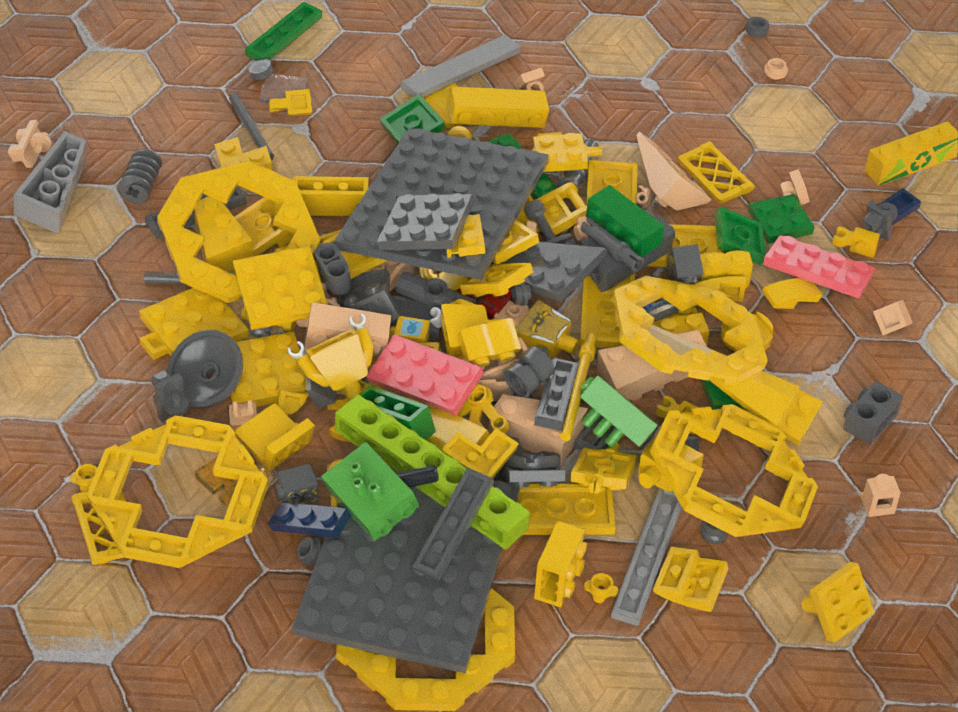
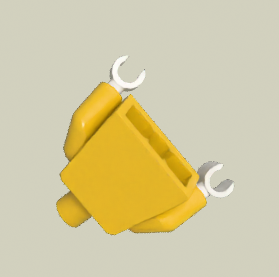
[430,299,502,360]
[288,313,374,398]

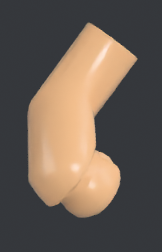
[636,185,652,208]

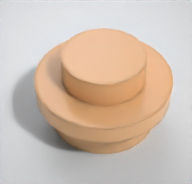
[764,58,788,80]

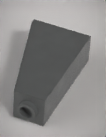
[580,216,675,292]

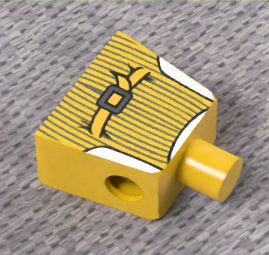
[515,300,580,360]

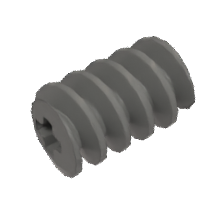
[118,149,162,204]

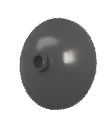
[167,330,243,409]

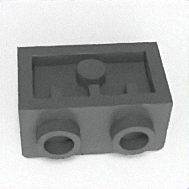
[341,282,401,321]

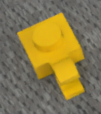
[269,89,312,117]
[832,227,880,258]

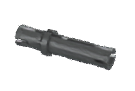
[581,218,645,272]

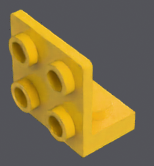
[234,403,315,472]

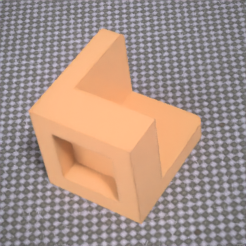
[873,300,912,335]

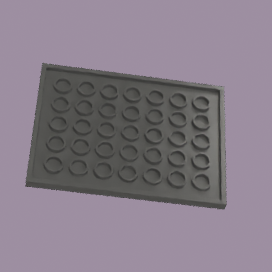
[334,128,548,280]
[292,480,520,674]

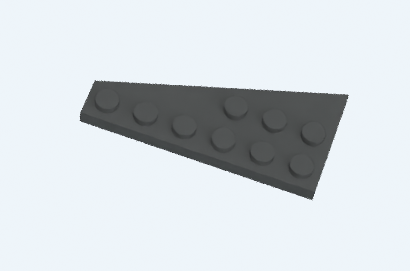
[490,242,608,302]

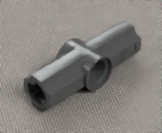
[396,272,476,312]

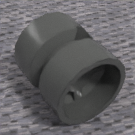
[503,346,555,398]

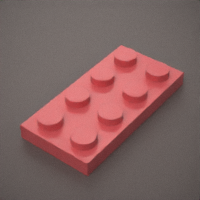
[763,235,875,299]
[366,334,484,416]

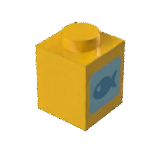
[389,316,430,342]

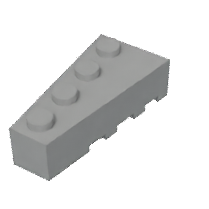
[14,131,87,234]

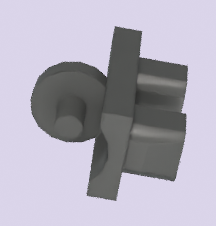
[862,200,897,241]
[152,370,189,422]

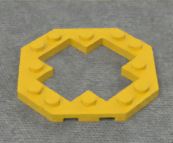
[157,161,320,303]
[611,275,768,385]
[650,404,818,537]
[87,415,268,568]
[336,588,515,711]

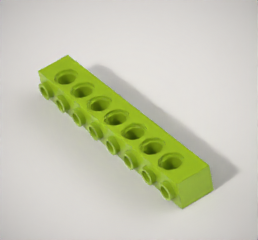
[335,394,530,550]

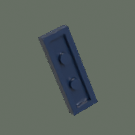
[267,502,351,538]

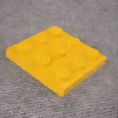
[233,245,328,330]
[139,288,249,356]
[229,331,310,407]

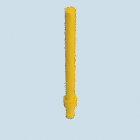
[560,333,597,441]

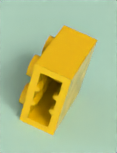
[534,521,587,608]

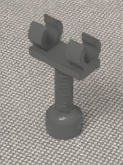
[523,200,577,245]

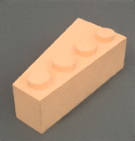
[596,330,707,402]

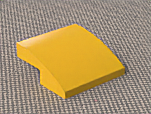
[653,546,728,612]

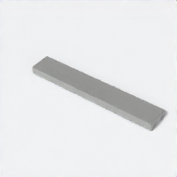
[401,35,521,97]
[611,488,682,626]

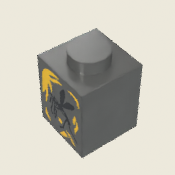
[274,464,319,505]

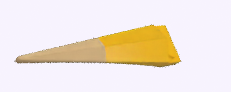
[646,325,823,446]

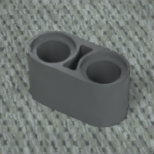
[315,243,352,295]

